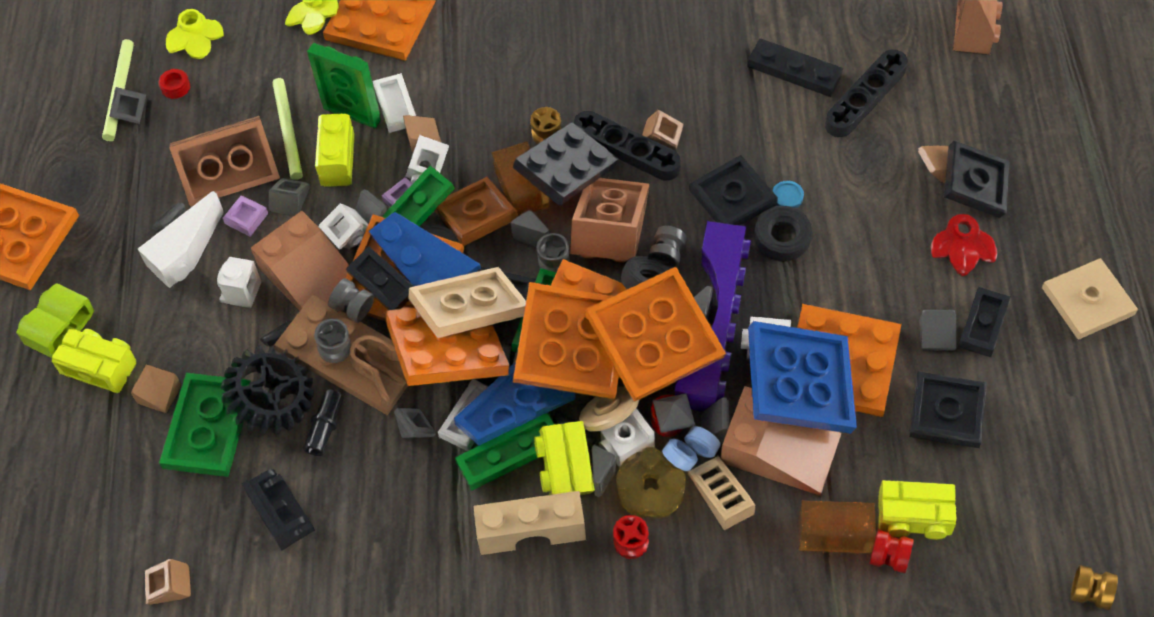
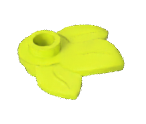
[285,0,339,35]
[166,9,224,59]

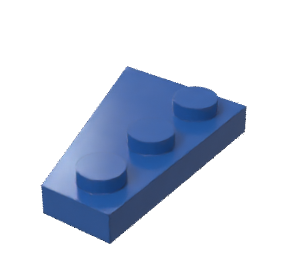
[369,212,481,286]
[454,362,576,445]

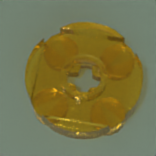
[616,447,686,519]

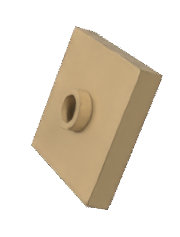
[1042,258,1138,340]

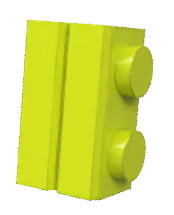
[315,113,355,187]
[52,328,136,393]
[534,421,595,495]
[878,480,956,540]

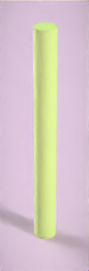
[102,39,134,141]
[272,78,303,180]

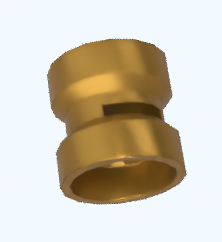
[1071,565,1118,610]

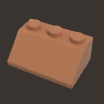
[169,116,280,207]

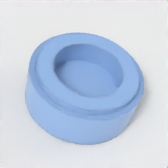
[684,426,721,458]
[662,439,698,471]

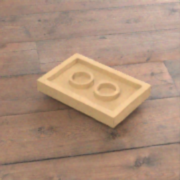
[408,267,526,338]

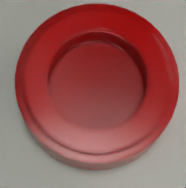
[158,69,191,99]

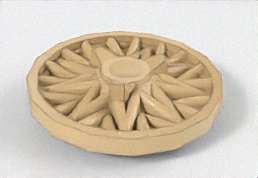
[579,386,639,431]

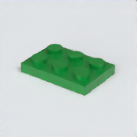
[307,43,381,129]
[159,373,251,477]

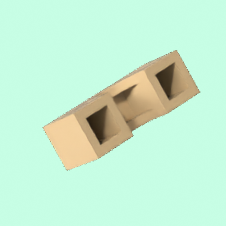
[473,491,586,555]

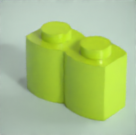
[16,283,94,358]

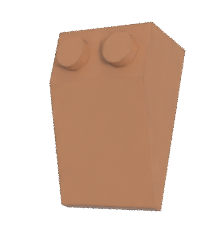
[953,0,1002,54]
[570,178,650,262]
[251,211,349,311]
[721,386,841,496]

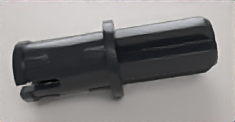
[303,389,344,456]

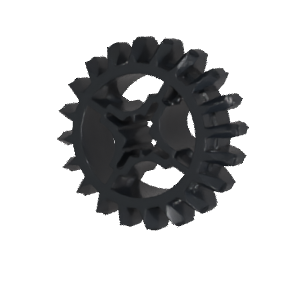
[221,345,314,436]

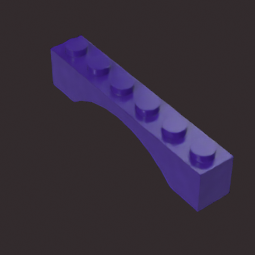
[675,221,751,411]

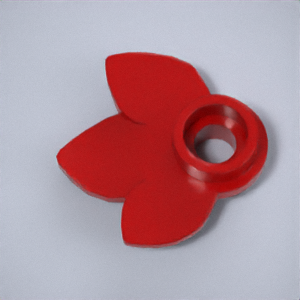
[931,214,997,277]

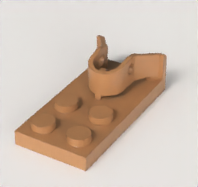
[275,294,408,415]

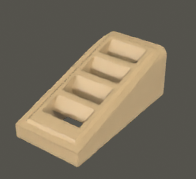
[688,456,756,530]

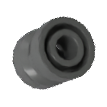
[648,226,687,268]
[536,233,570,272]
[328,278,374,323]
[314,319,351,363]

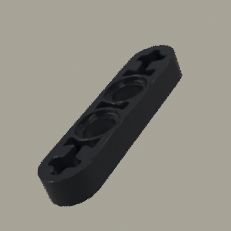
[825,49,908,137]
[574,111,681,181]

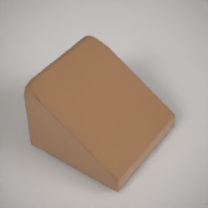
[642,110,684,150]
[403,115,441,152]
[918,146,948,183]
[145,559,191,605]

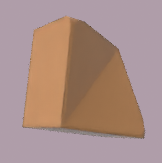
[131,364,182,413]

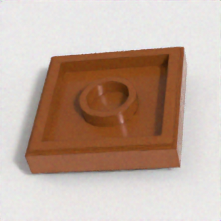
[435,177,518,246]

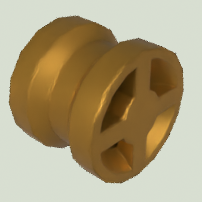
[530,107,561,144]

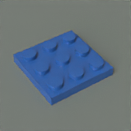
[748,321,857,434]

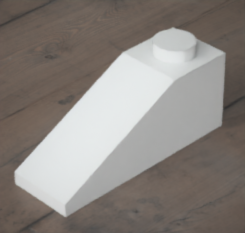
[138,191,224,288]

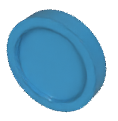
[772,181,804,208]

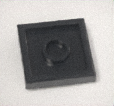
[944,140,1010,218]
[689,155,778,226]
[909,371,987,448]

